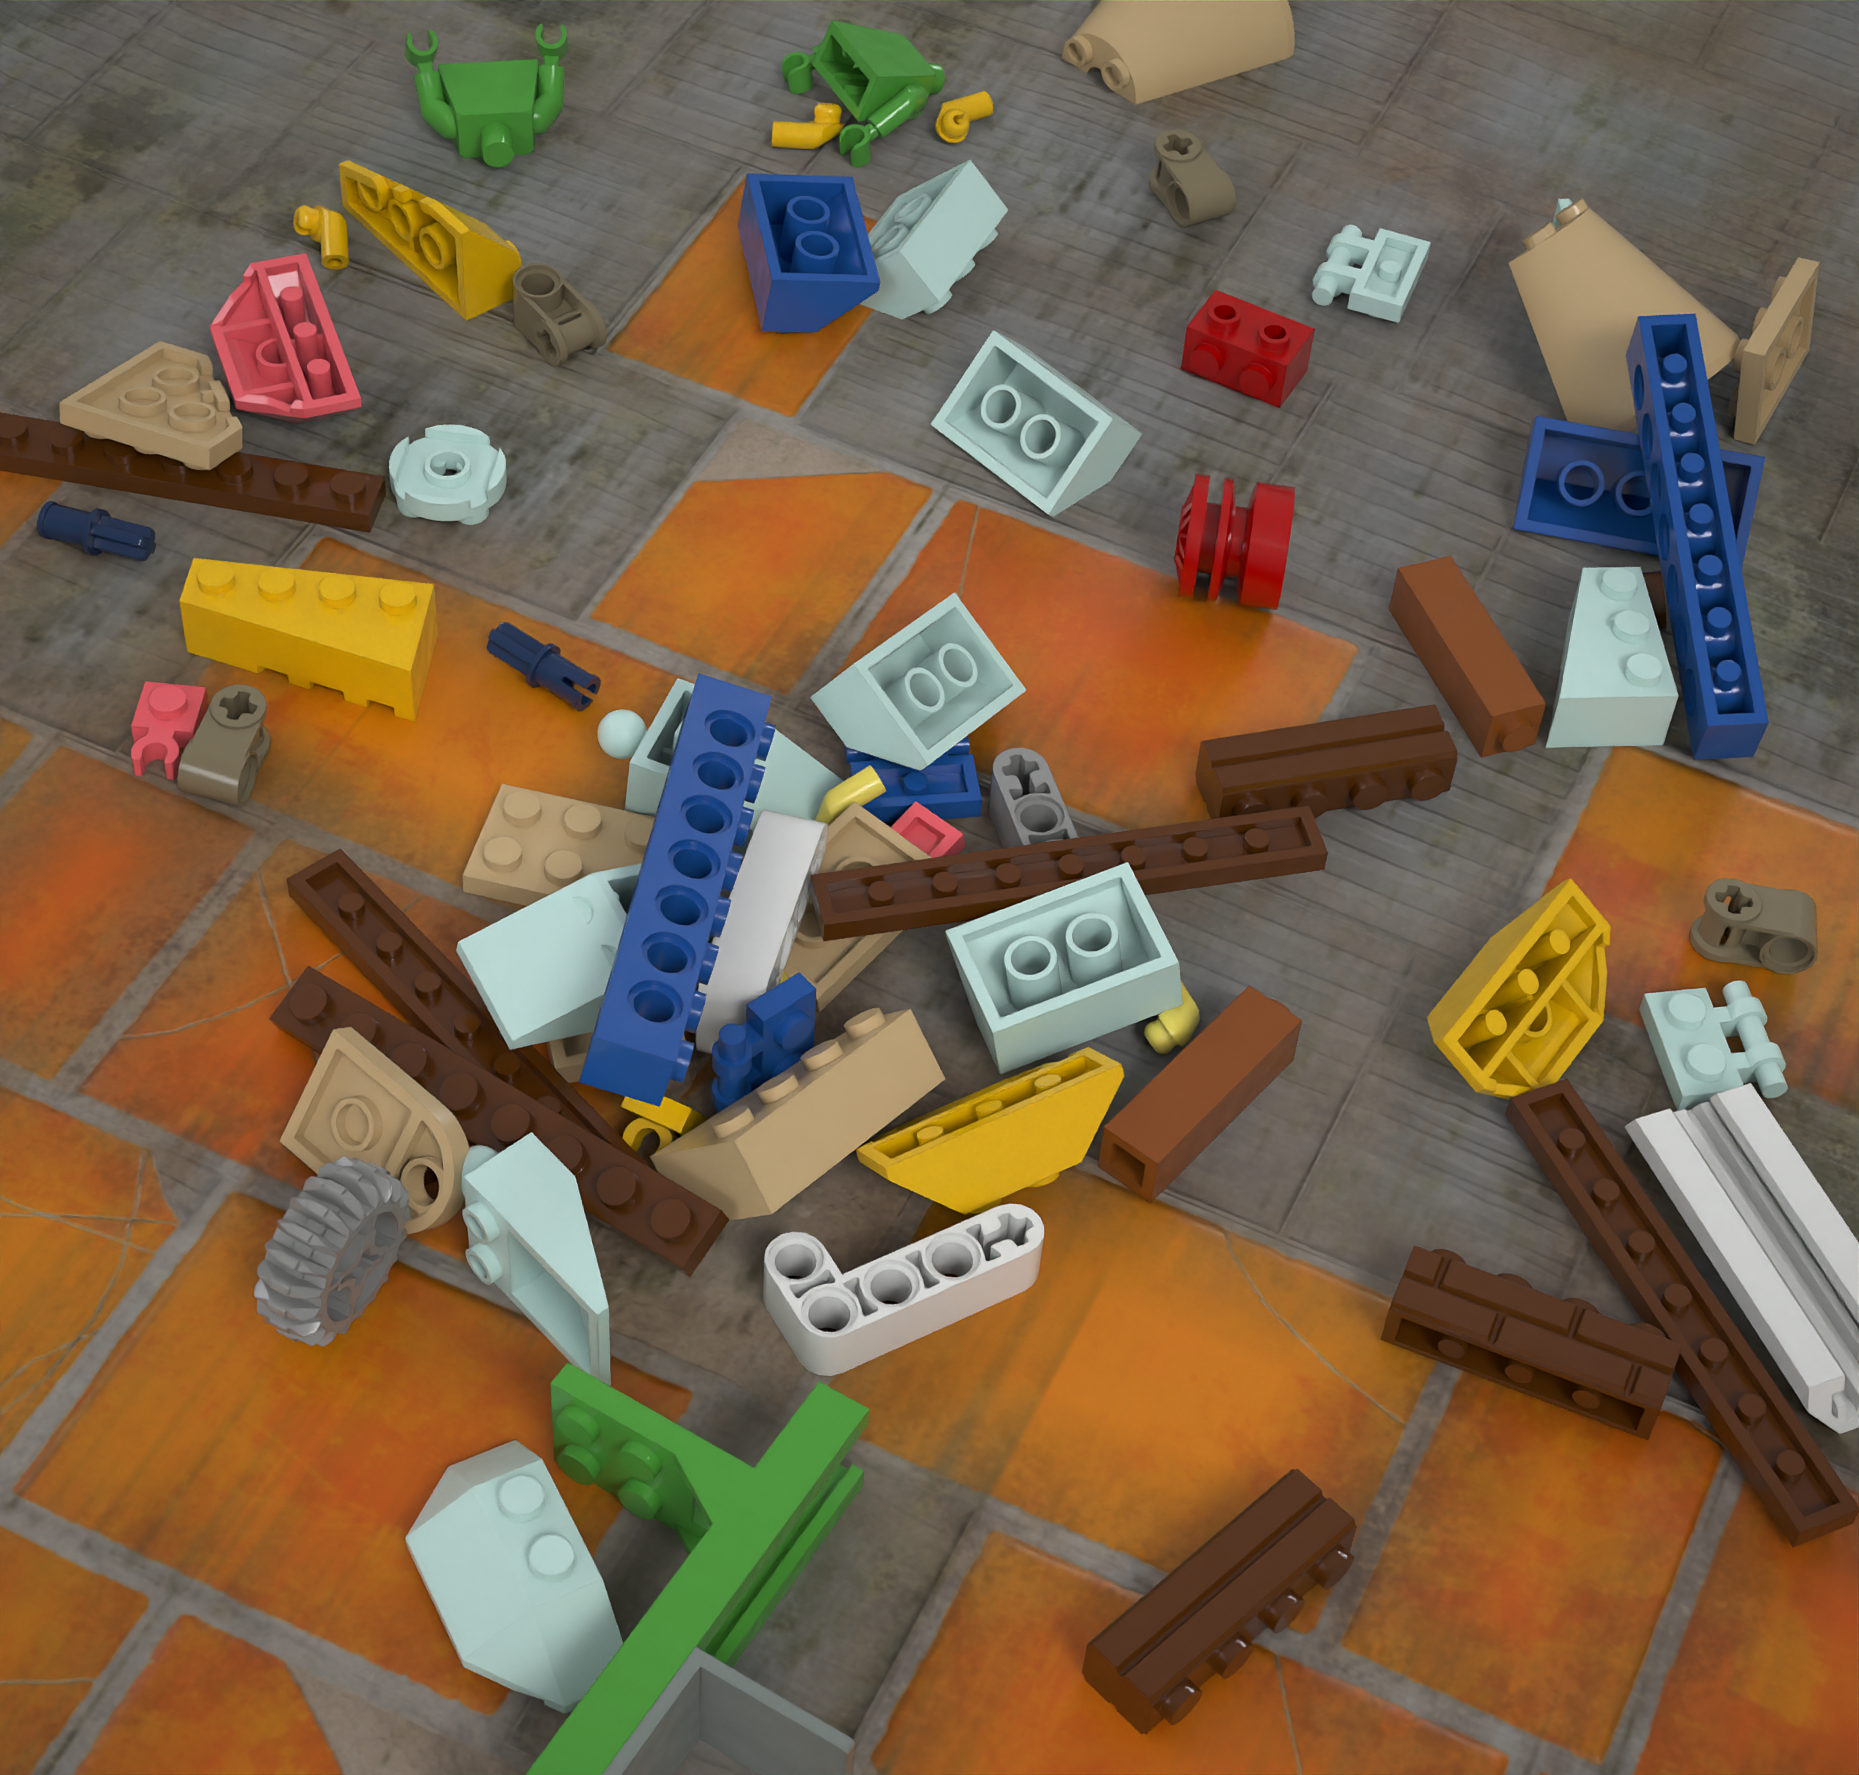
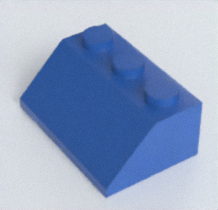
[738,173,880,333]

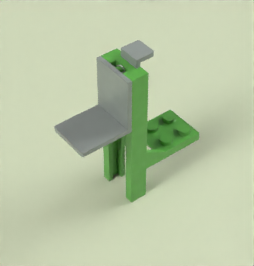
[525,1362,869,1775]

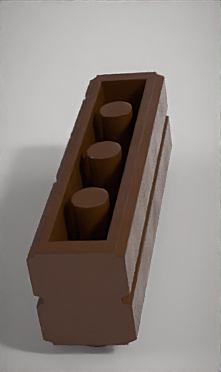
[1195,704,1458,819]
[1381,1245,1683,1440]
[1082,1469,1357,1734]

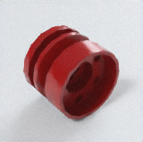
[1174,474,1295,610]

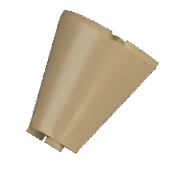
[1062,0,1295,105]
[1509,198,1740,432]

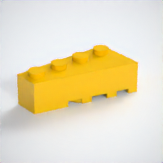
[179,558,438,722]

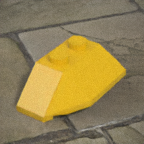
[1427,878,1611,1100]
[855,1047,1124,1215]

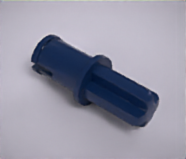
[37,501,157,561]
[486,622,601,711]

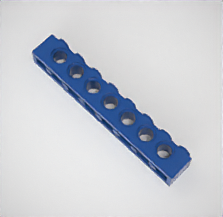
[1626,313,1769,760]
[579,673,776,1107]

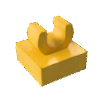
[621,1096,708,1153]

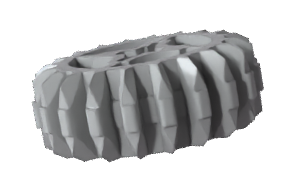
[254,1156,410,1347]

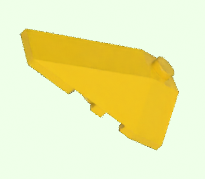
[339,160,522,321]

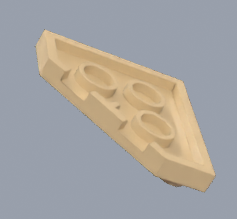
[59,341,242,470]

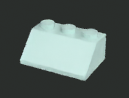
[860,160,1008,320]
[931,330,1142,517]
[810,592,1026,771]
[946,862,1183,1074]

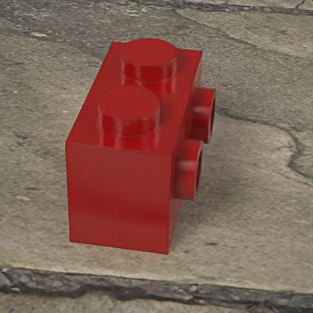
[1181,290,1315,408]

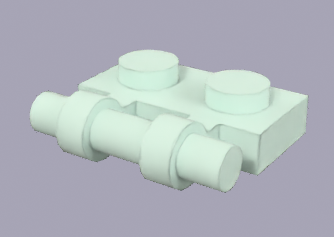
[1312,225,1431,323]
[1639,980,1788,1111]

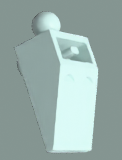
[597,678,843,855]
[456,863,714,1050]
[461,1132,611,1386]

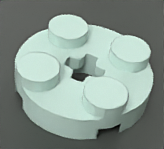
[389,425,507,525]

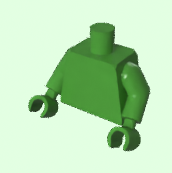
[782,21,945,167]
[405,23,569,168]

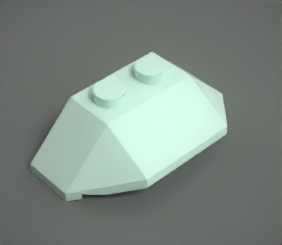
[405,1440,623,1714]

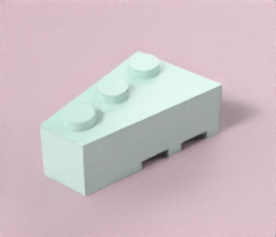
[1546,567,1679,748]

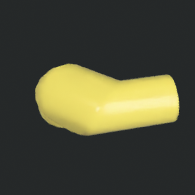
[815,765,886,826]
[1144,981,1200,1054]

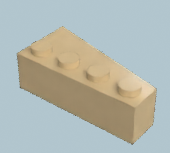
[650,1008,945,1221]

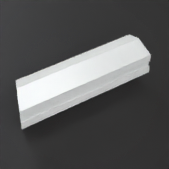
[1624,1083,1859,1434]

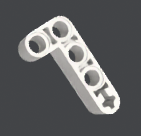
[696,809,828,1054]
[763,1203,1044,1376]

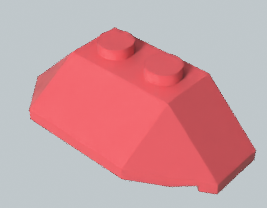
[210,253,362,424]

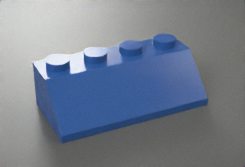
[1513,416,1765,570]

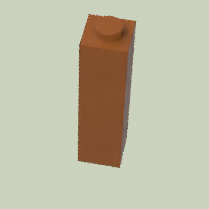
[1389,556,1546,758]
[1098,985,1302,1203]

